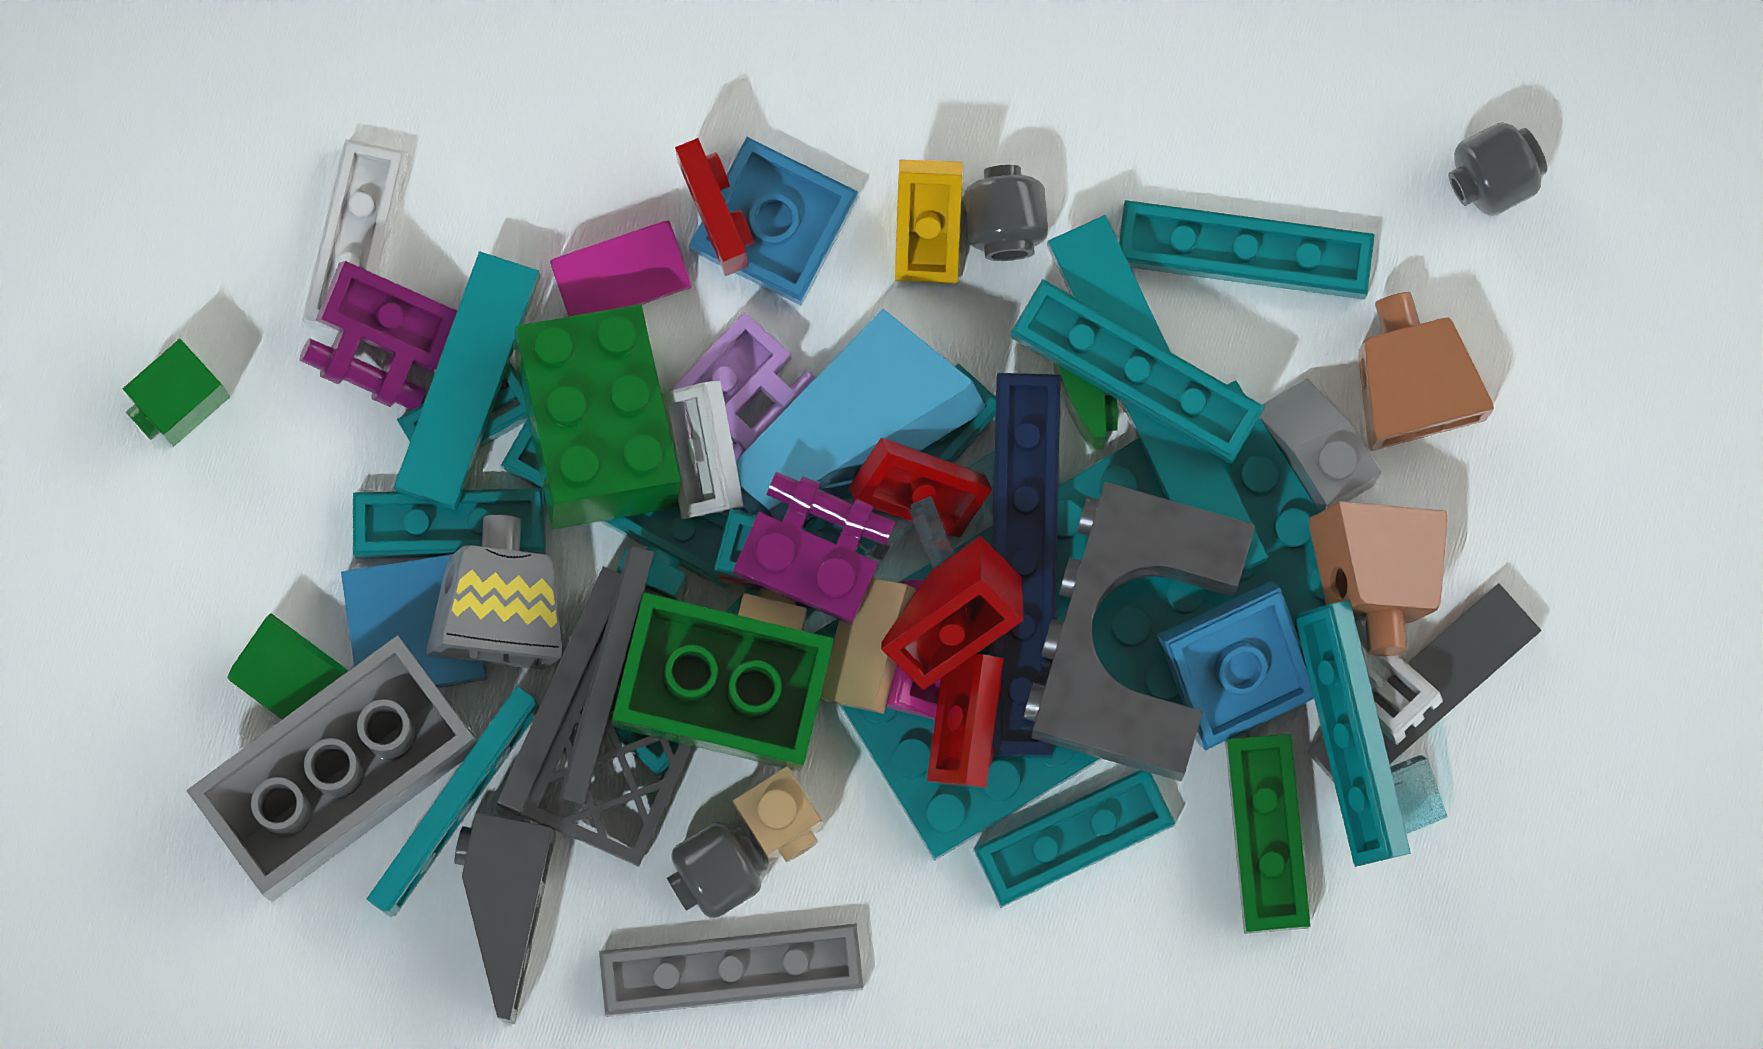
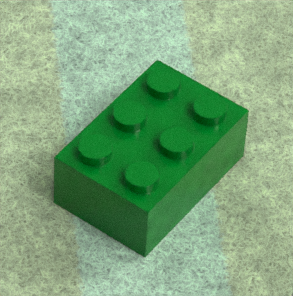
[515,304,681,530]
[611,592,834,772]

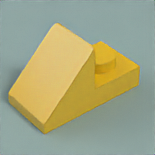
[895,159,963,283]

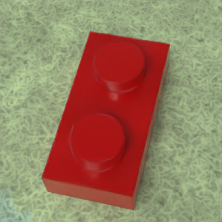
[675,138,754,276]
[848,438,992,538]
[927,654,1004,788]

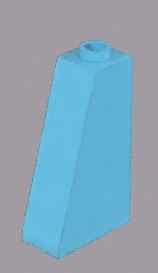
[736,308,986,522]

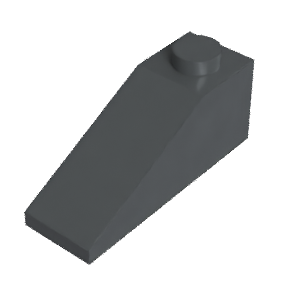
[454,812,556,1024]

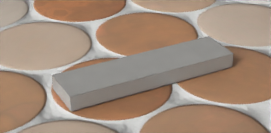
[599,923,864,1017]

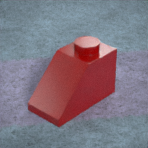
[881,536,1023,690]

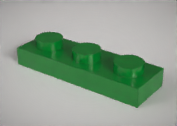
[1225,734,1311,934]

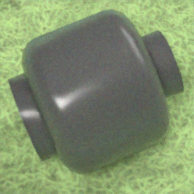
[1448,122,1548,216]
[964,165,1048,261]
[666,822,767,918]

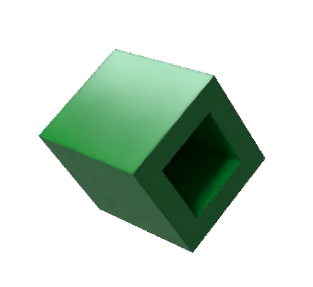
[122,338,230,447]

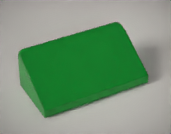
[227,613,349,720]

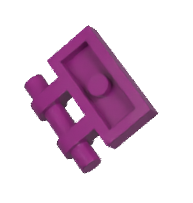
[299,261,457,410]
[733,472,896,625]

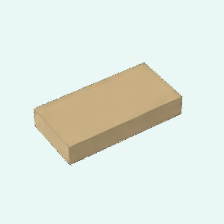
[820,578,917,714]

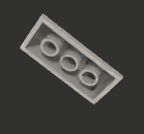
[186,635,477,902]

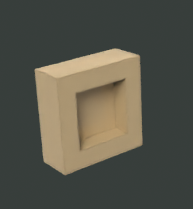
[738,588,807,631]

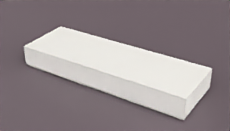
[302,139,408,331]

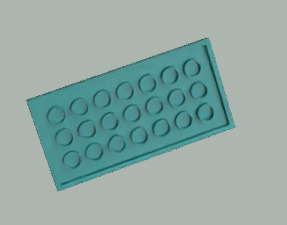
[814,380,1326,861]

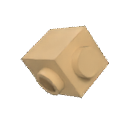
[732,766,823,863]

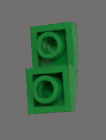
[1052,362,1118,450]

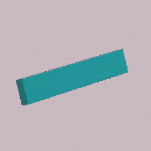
[1047,215,1268,572]

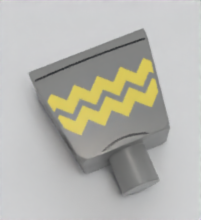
[426,515,562,670]

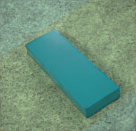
[353,488,546,559]
[973,770,1176,908]

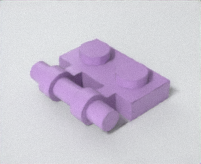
[669,312,816,461]

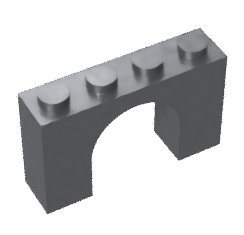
[1023,482,1255,782]

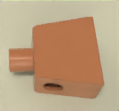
[1358,292,1494,452]
[1309,502,1448,656]

